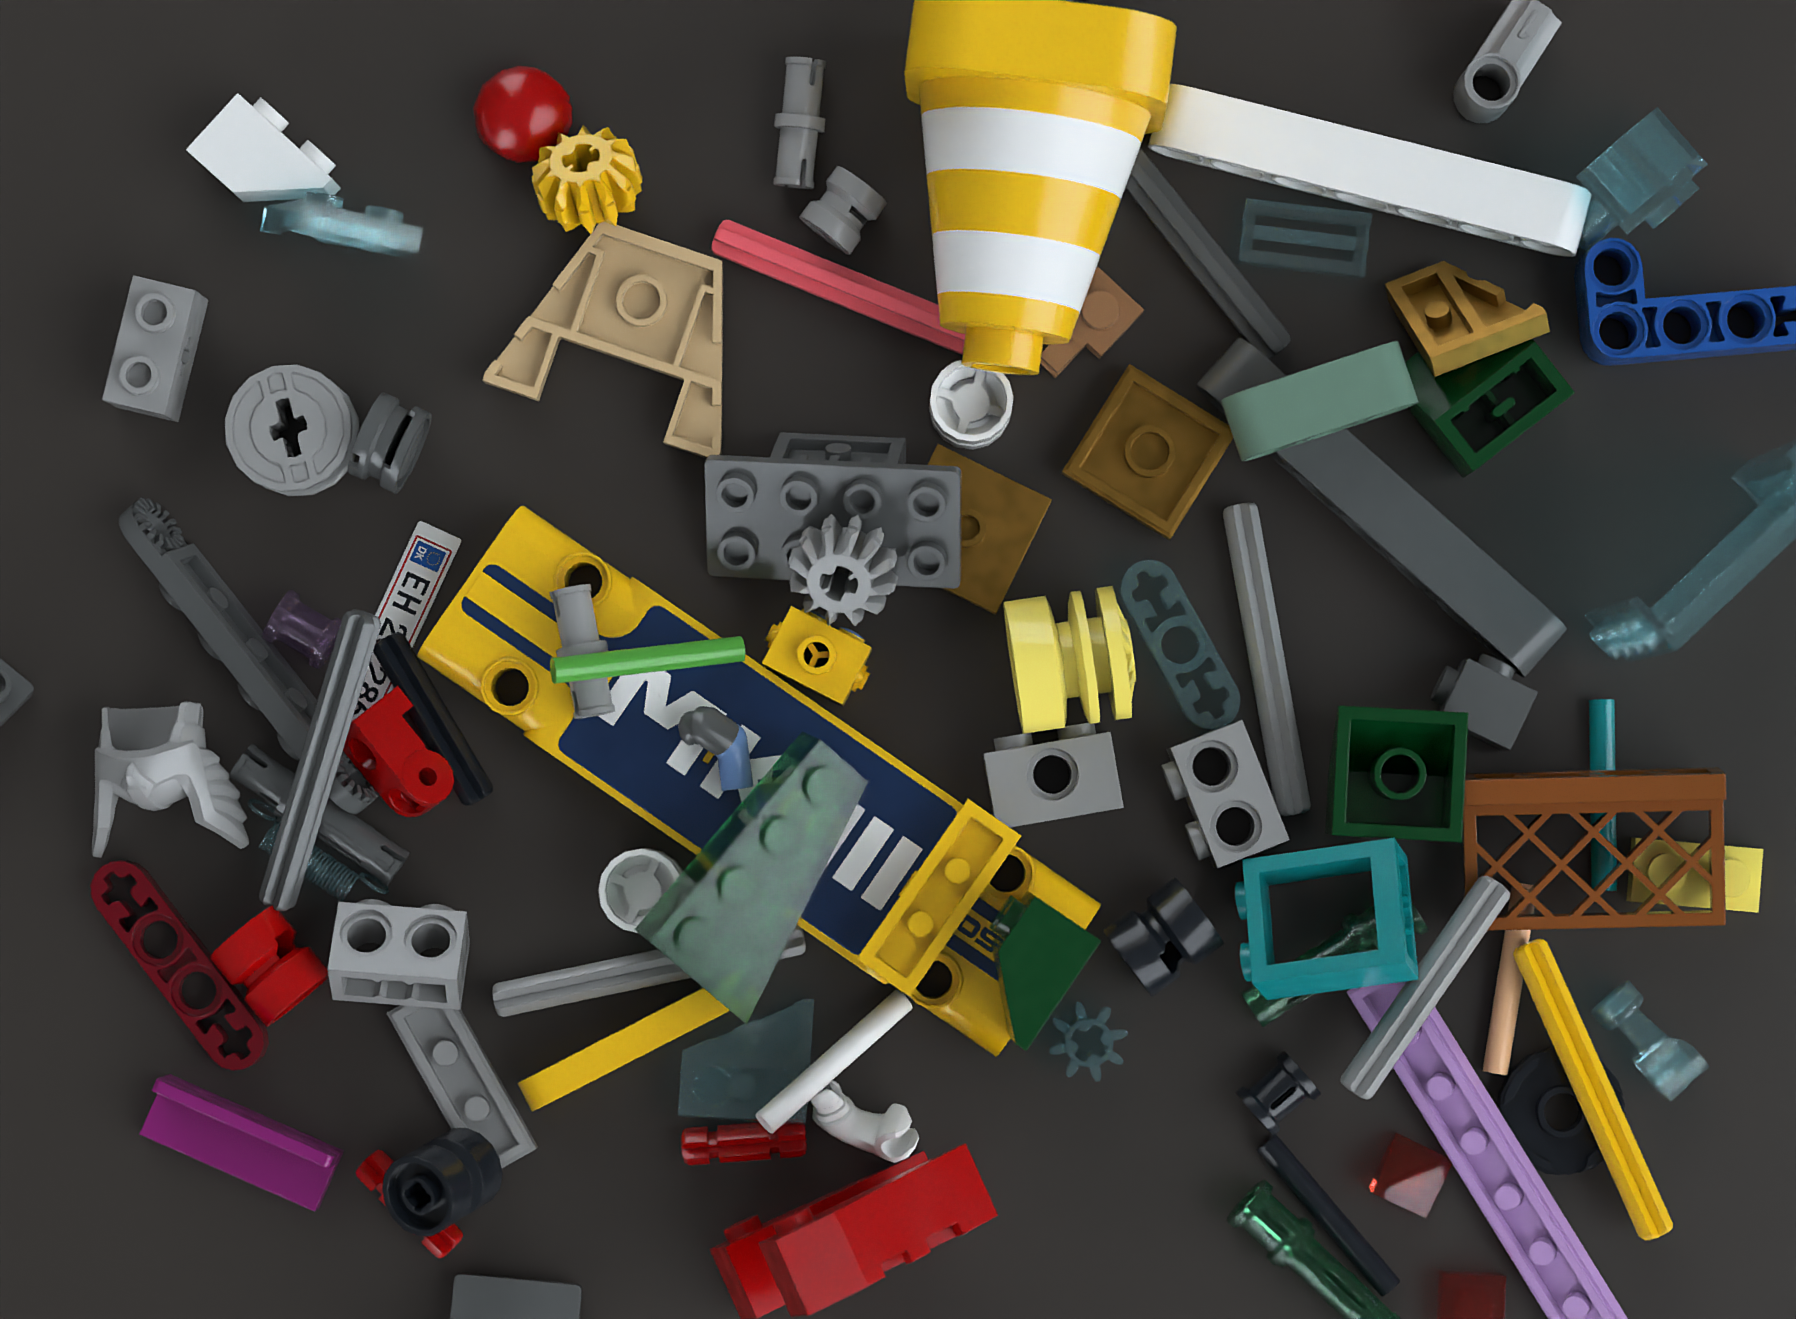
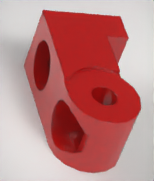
[343,686,454,817]

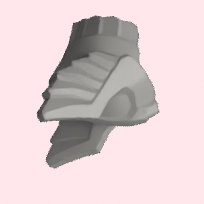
[92,701,249,858]

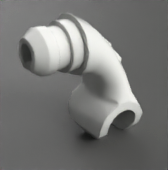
[811,1080,919,1163]

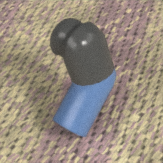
[678,706,753,791]

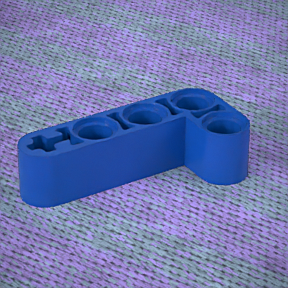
[1574,238,1796,366]

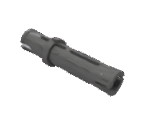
[229,743,411,886]

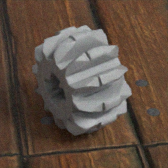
[788,514,898,626]

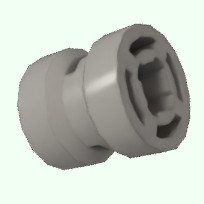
[799,166,887,255]

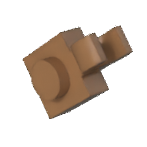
[1040,267,1144,378]

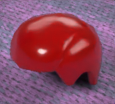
[473,66,573,163]

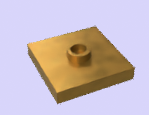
[1061,364,1233,540]
[928,444,1052,615]

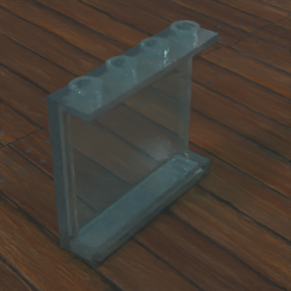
[1585,440,1796,662]

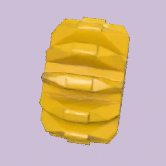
[532,125,642,234]

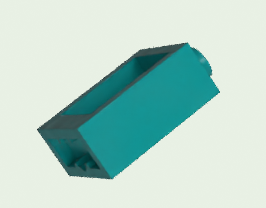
[1235,838,1419,1000]

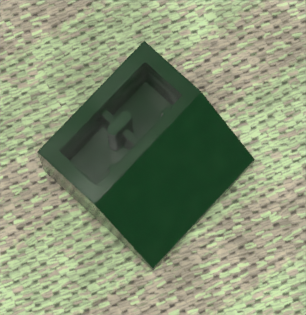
[1405,339,1575,478]

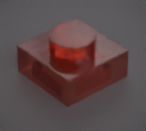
[1437,1271,1507,1319]

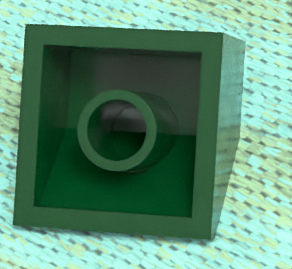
[1325,706,1469,842]
[989,891,1101,1051]

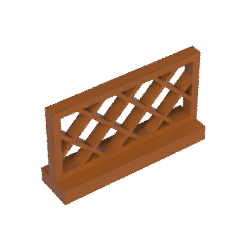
[1463,767,1727,931]

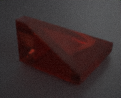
[1368,1132,1452,1219]

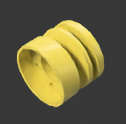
[1003,586,1136,734]

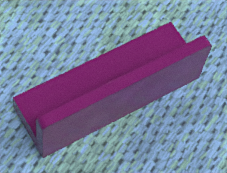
[139,1074,344,1212]

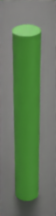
[550,636,745,684]

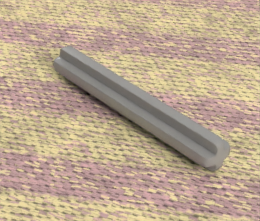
[1341,876,1510,1100]

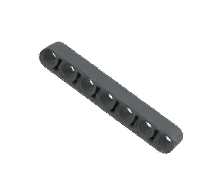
[1196,338,1567,678]

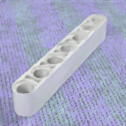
[1148,84,1592,257]

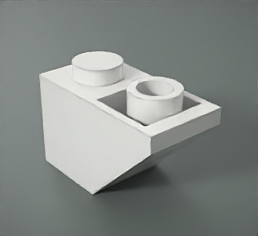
[186,93,341,202]

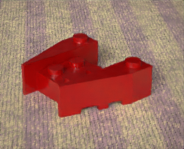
[710,1143,998,1319]

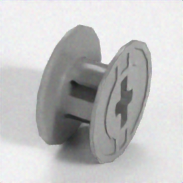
[225,365,360,496]

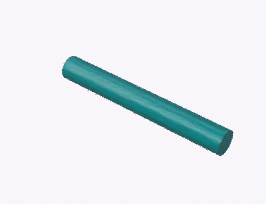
[1589,699,1617,891]

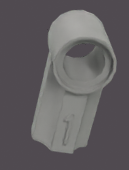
[1453,0,1562,123]

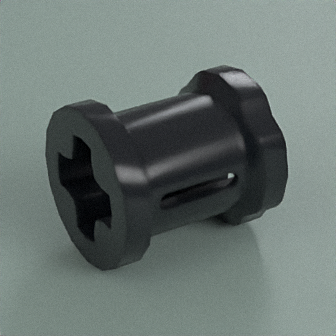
[1235,1051,1321,1136]

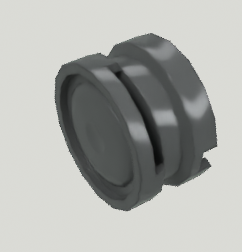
[348,392,432,494]

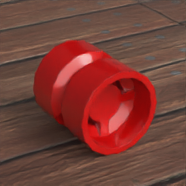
[209,905,329,1027]

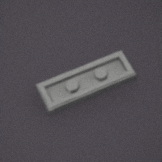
[387,1005,538,1168]

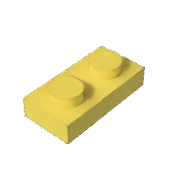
[1626,838,1763,913]

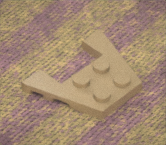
[482,221,723,459]

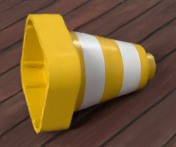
[904,0,1177,375]

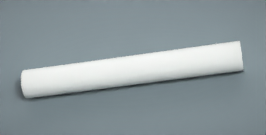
[755,990,913,1133]

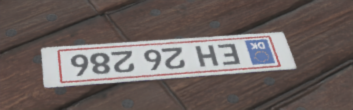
[352,521,461,721]

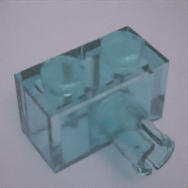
[1576,107,1707,251]

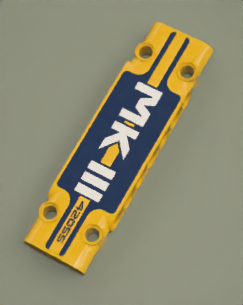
[417,505,1101,1057]

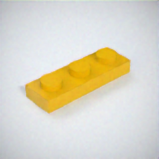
[857,799,1021,996]

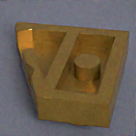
[1385,261,1550,377]

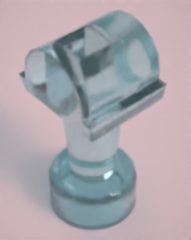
[1591,980,1709,1102]

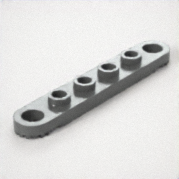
[119,498,379,814]

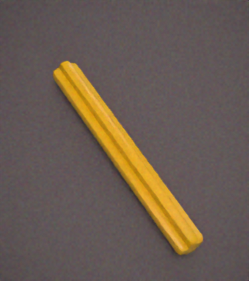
[1513,939,1673,1241]

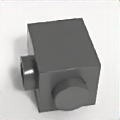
[1430,654,1538,751]

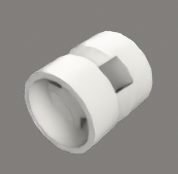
[929,360,1014,450]
[598,848,688,933]

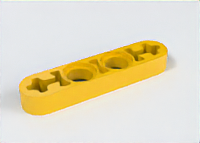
[517,969,754,1112]

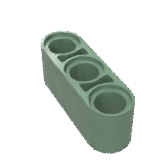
[1221,341,1419,462]

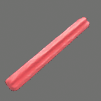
[711,220,965,355]

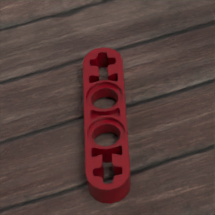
[90,860,269,1070]

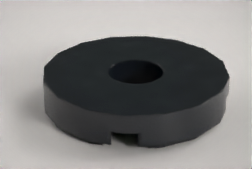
[1497,1047,1626,1175]

